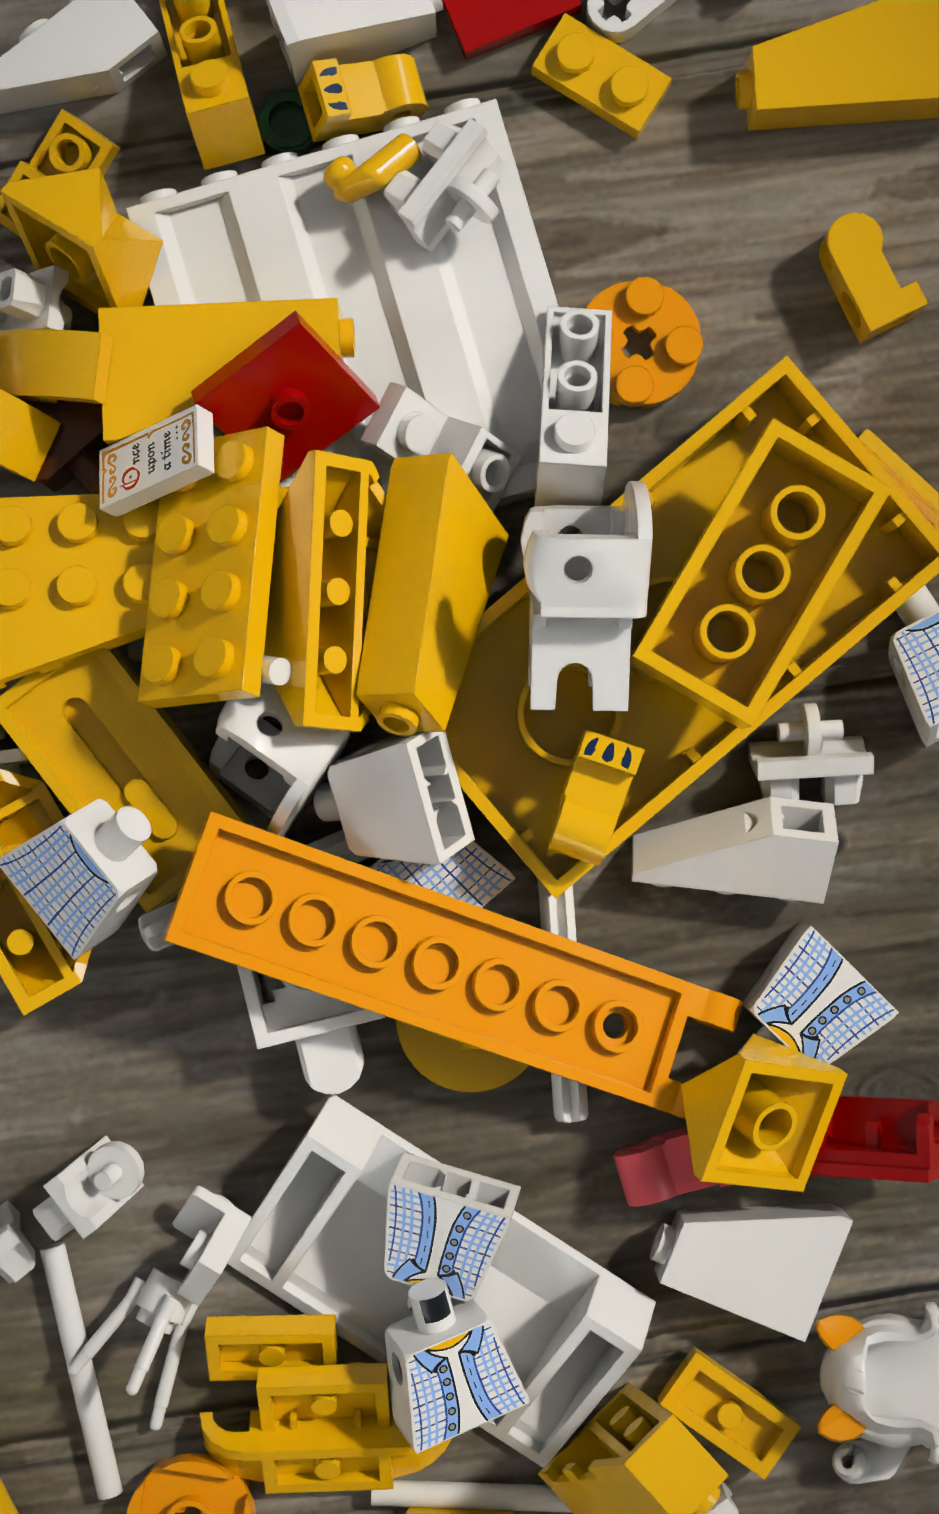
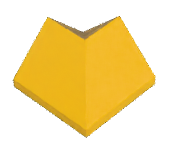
[0,167,164,315]
[681,1033,848,1192]

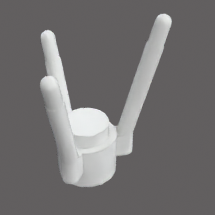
[68,1267,198,1431]

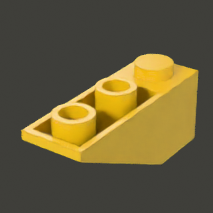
[159,0,265,170]

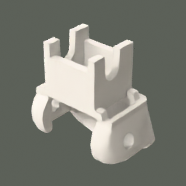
[520,481,653,711]
[209,683,350,837]

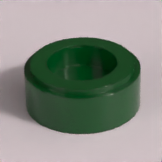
[256,89,317,157]

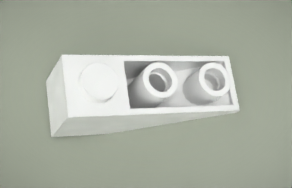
[0,0,168,114]
[534,306,612,507]
[631,797,839,904]

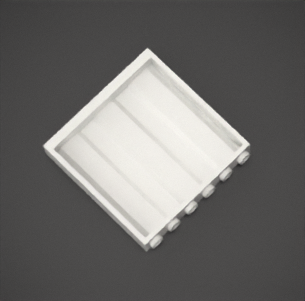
[126,98,559,509]

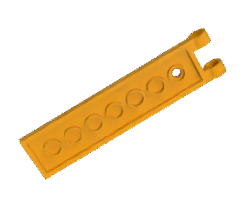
[162,811,744,1120]

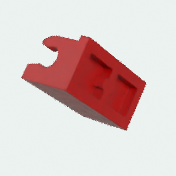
[810,1095,939,1183]

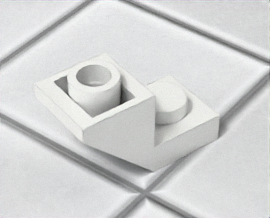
[360,382,522,512]

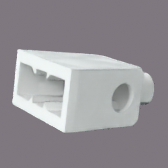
[314,732,475,865]

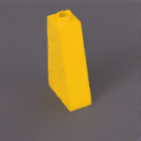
[735,0,939,131]
[98,298,355,446]
[356,452,509,736]

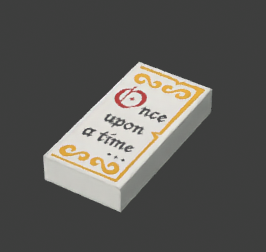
[99,404,215,517]

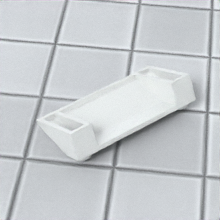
[227,1094,656,1468]

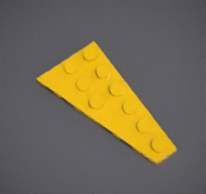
[0,486,290,689]

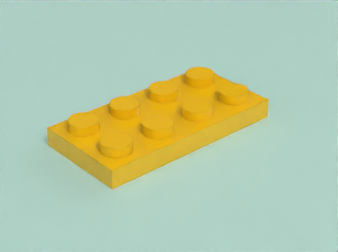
[138,426,284,708]

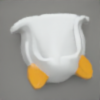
[816,1302,939,1465]

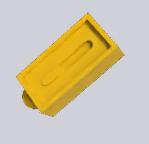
[0,648,255,913]

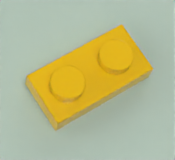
[531,13,672,139]
[204,1314,339,1381]
[657,1345,801,1480]

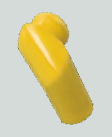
[323,133,421,204]

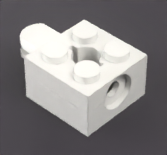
[237,966,385,1094]

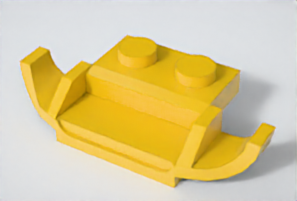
[200,1362,452,1494]

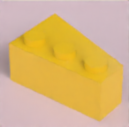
[538,1382,729,1514]

